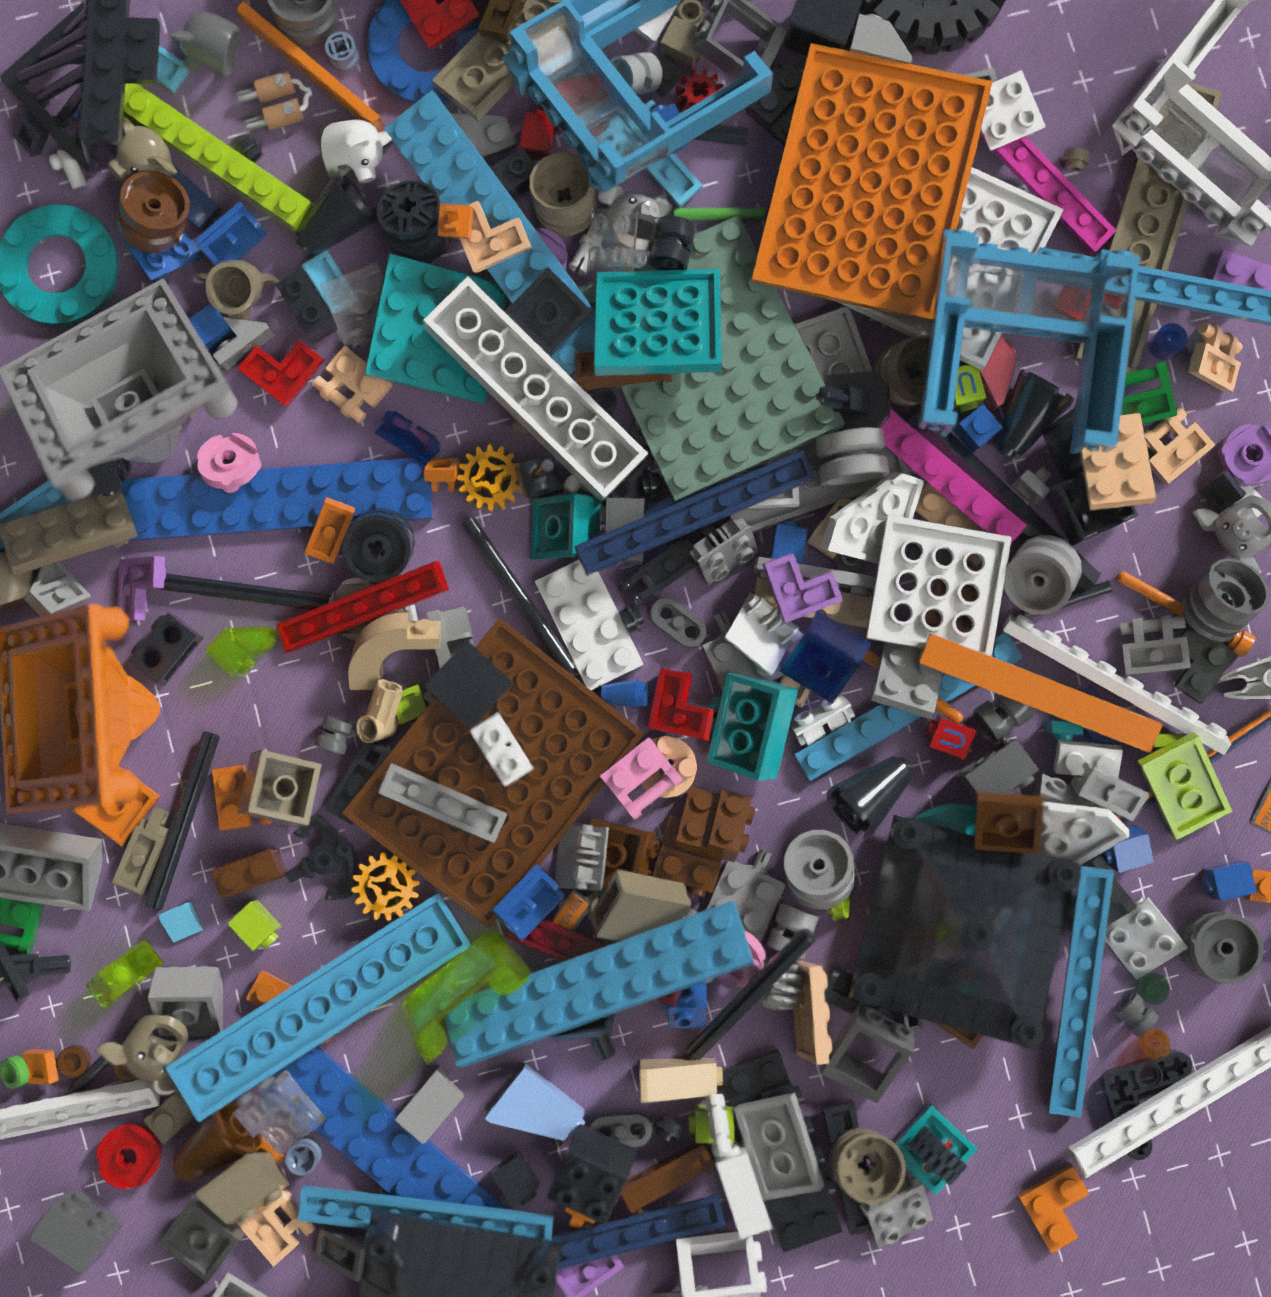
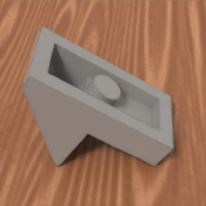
[213,318,275,371]

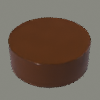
[56,1045,91,1078]

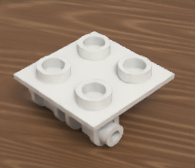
[981,70,1046,151]
[724,593,802,676]
[1105,897,1188,980]

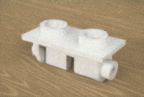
[790,694,855,746]

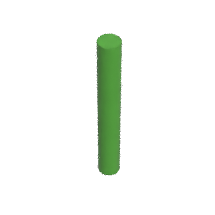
[674,207,765,220]

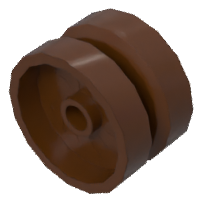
[115,171,190,253]

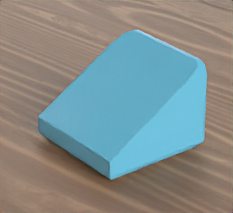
[158,902,203,943]

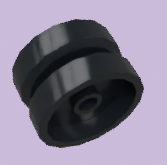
[342,508,415,583]

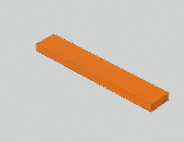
[237,1,385,133]

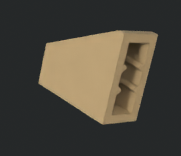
[640,1058,723,1102]

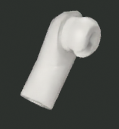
[49,150,87,190]

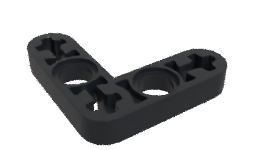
[1101,1050,1193,1160]

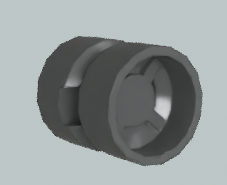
[973,693,1033,743]

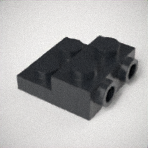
[746,61,803,147]

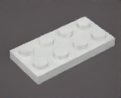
[535,560,644,691]

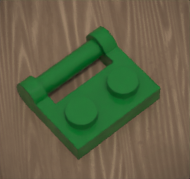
[1121,361,1178,424]
[0,897,44,955]

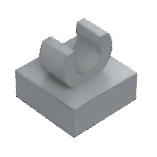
[1011,466,1052,506]

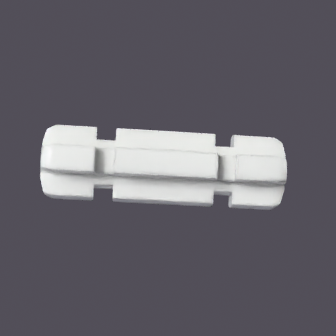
[705,1093,732,1157]

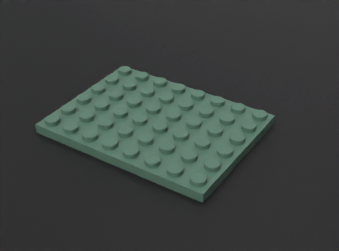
[578,215,845,504]

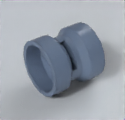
[325,32,360,73]
[286,1137,323,1176]

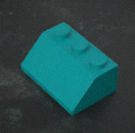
[706,673,798,781]

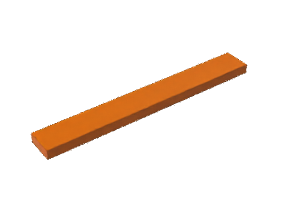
[918,632,1163,753]

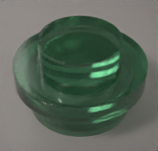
[1137,973,1170,1005]

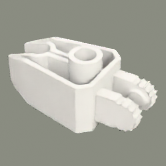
[1220,656,1271,699]

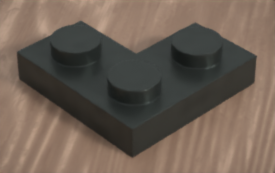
[1173,618,1236,704]

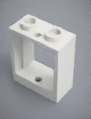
[471,712,533,786]
[715,1139,772,1239]
[676,1232,767,1297]

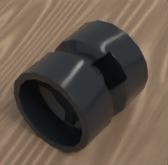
[649,215,696,271]

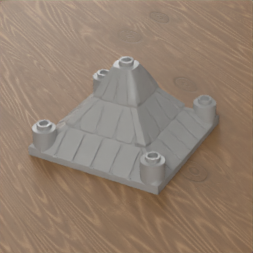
[0,278,237,500]

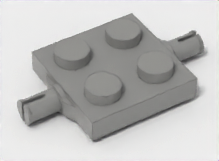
[701,611,784,692]
[707,848,786,941]

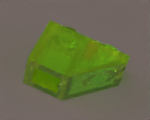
[204,626,279,678]
[85,939,165,1010]

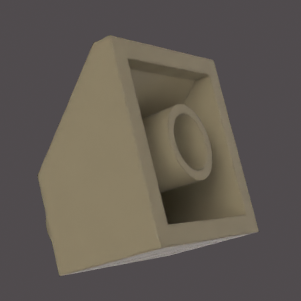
[196,1152,290,1225]

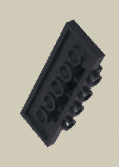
[722,1049,843,1253]

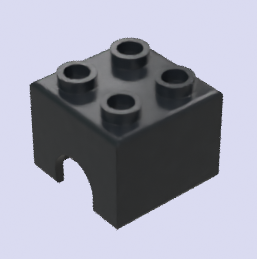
[783,0,862,56]
[1047,473,1139,546]
[547,1123,637,1225]

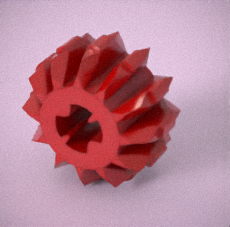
[674,68,725,113]

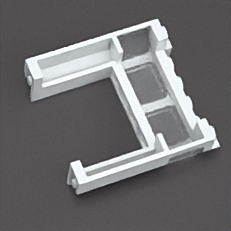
[1112,0,1271,247]

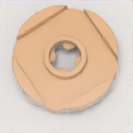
[641,736,697,798]

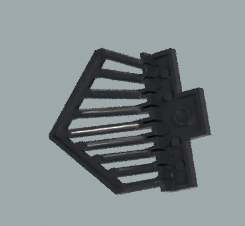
[0,0,160,173]

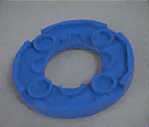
[367,0,482,105]

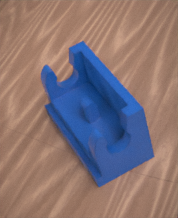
[194,201,268,265]
[493,865,565,941]

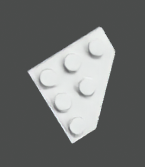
[820,471,924,564]
[1040,802,1129,866]

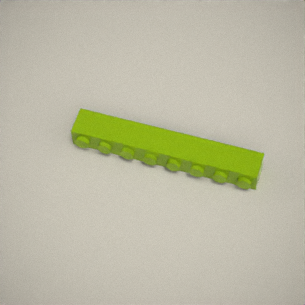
[124,84,313,234]

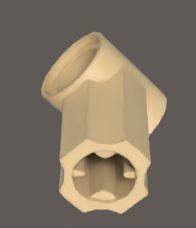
[356,679,403,743]

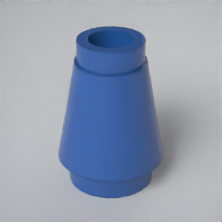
[601,679,648,709]

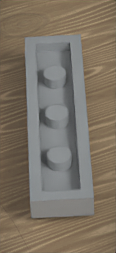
[753,557,876,596]
[378,763,507,843]

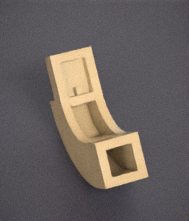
[348,611,442,690]

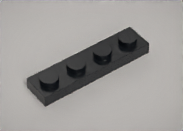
[821,1100,872,1235]

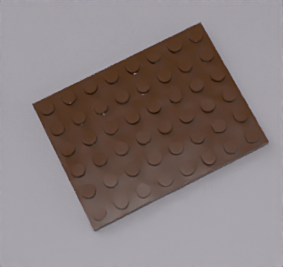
[342,617,645,929]

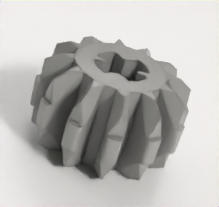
[759,958,803,1010]

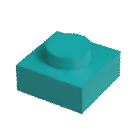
[1045,721,1083,741]

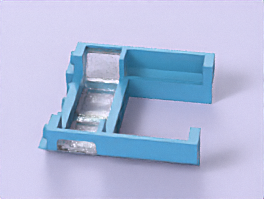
[501,0,773,192]
[919,229,1140,454]

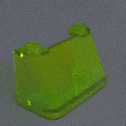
[402,930,532,1064]

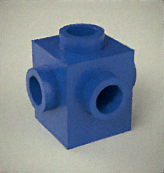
[662,983,707,1029]

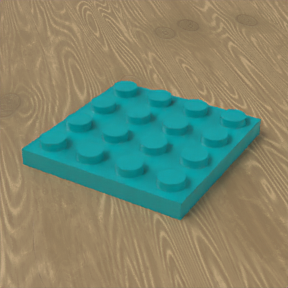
[364,254,506,405]
[594,269,722,375]

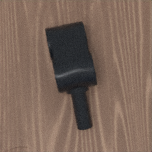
[515,459,564,498]

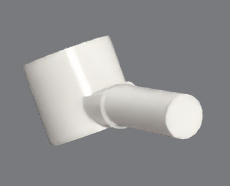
[563,475,592,494]

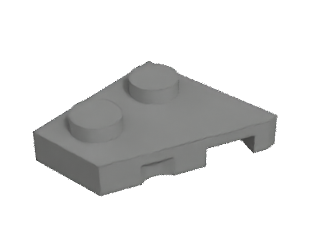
[450,113,517,161]
[24,562,91,617]

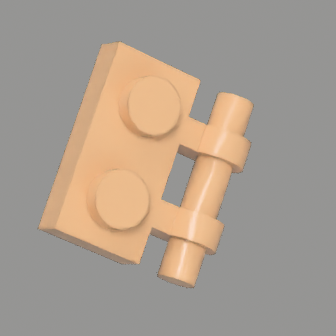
[1188,322,1242,392]
[312,345,393,423]
[1144,407,1215,486]
[237,1188,316,1267]

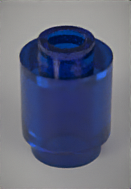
[1149,323,1188,360]

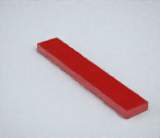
[276,561,450,653]

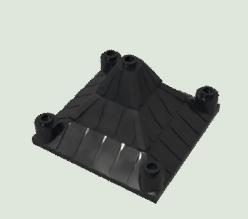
[848,815,1081,1050]
[359,1209,563,1297]

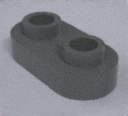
[651,598,706,648]
[590,1112,652,1147]

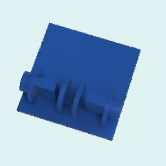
[116,230,203,283]

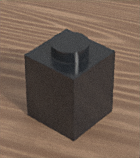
[491,1150,540,1207]

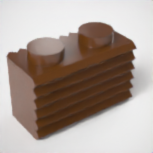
[212,848,286,899]

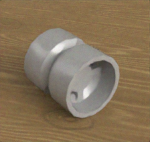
[609,52,662,95]
[766,903,819,959]

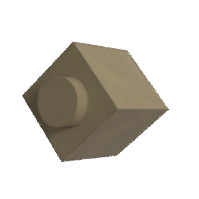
[660,16,704,70]

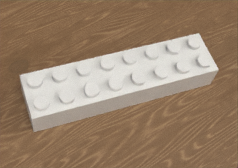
[423,277,648,503]

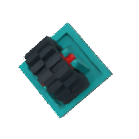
[894,1103,978,1196]

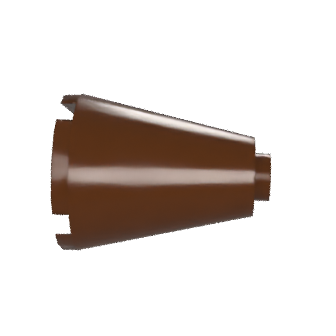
[173,1100,262,1182]

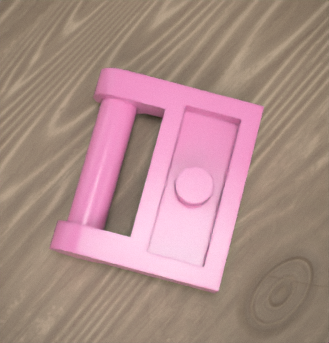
[600,737,683,820]

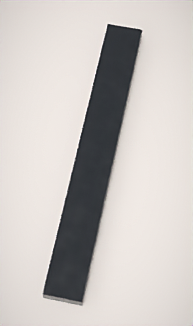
[908,409,1101,591]

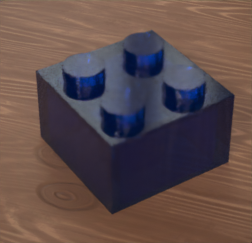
[780,611,871,704]

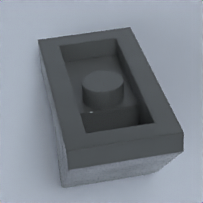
[314,1226,367,1281]

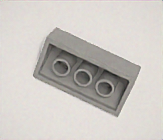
[0,823,102,911]

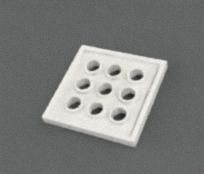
[865,515,1011,656]

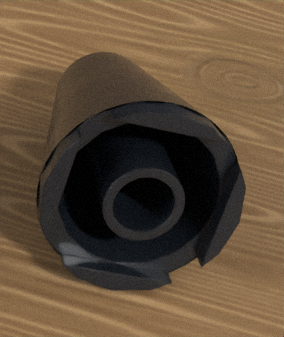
[296,170,378,255]
[996,369,1075,459]
[826,756,913,839]

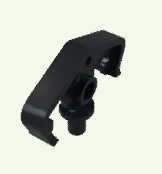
[285,815,357,900]

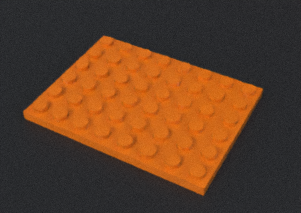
[752,43,993,323]

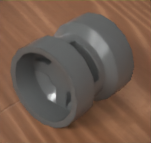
[315,716,354,754]
[1113,992,1159,1037]

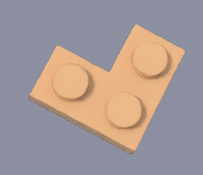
[460,201,532,273]

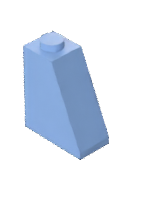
[485,1063,585,1141]

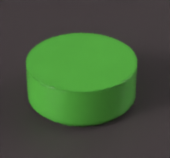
[0,1055,29,1089]

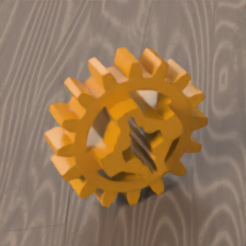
[457,444,522,512]
[351,852,420,921]

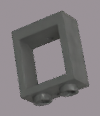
[692,0,787,80]
[821,1003,916,1103]

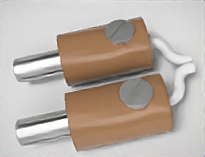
[237,70,312,131]

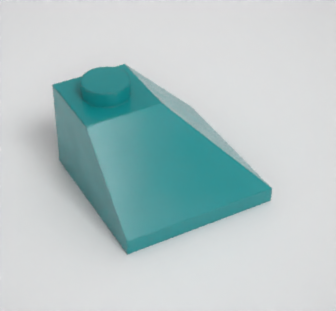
[531,494,601,560]

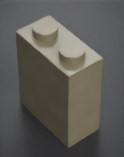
[591,870,691,941]

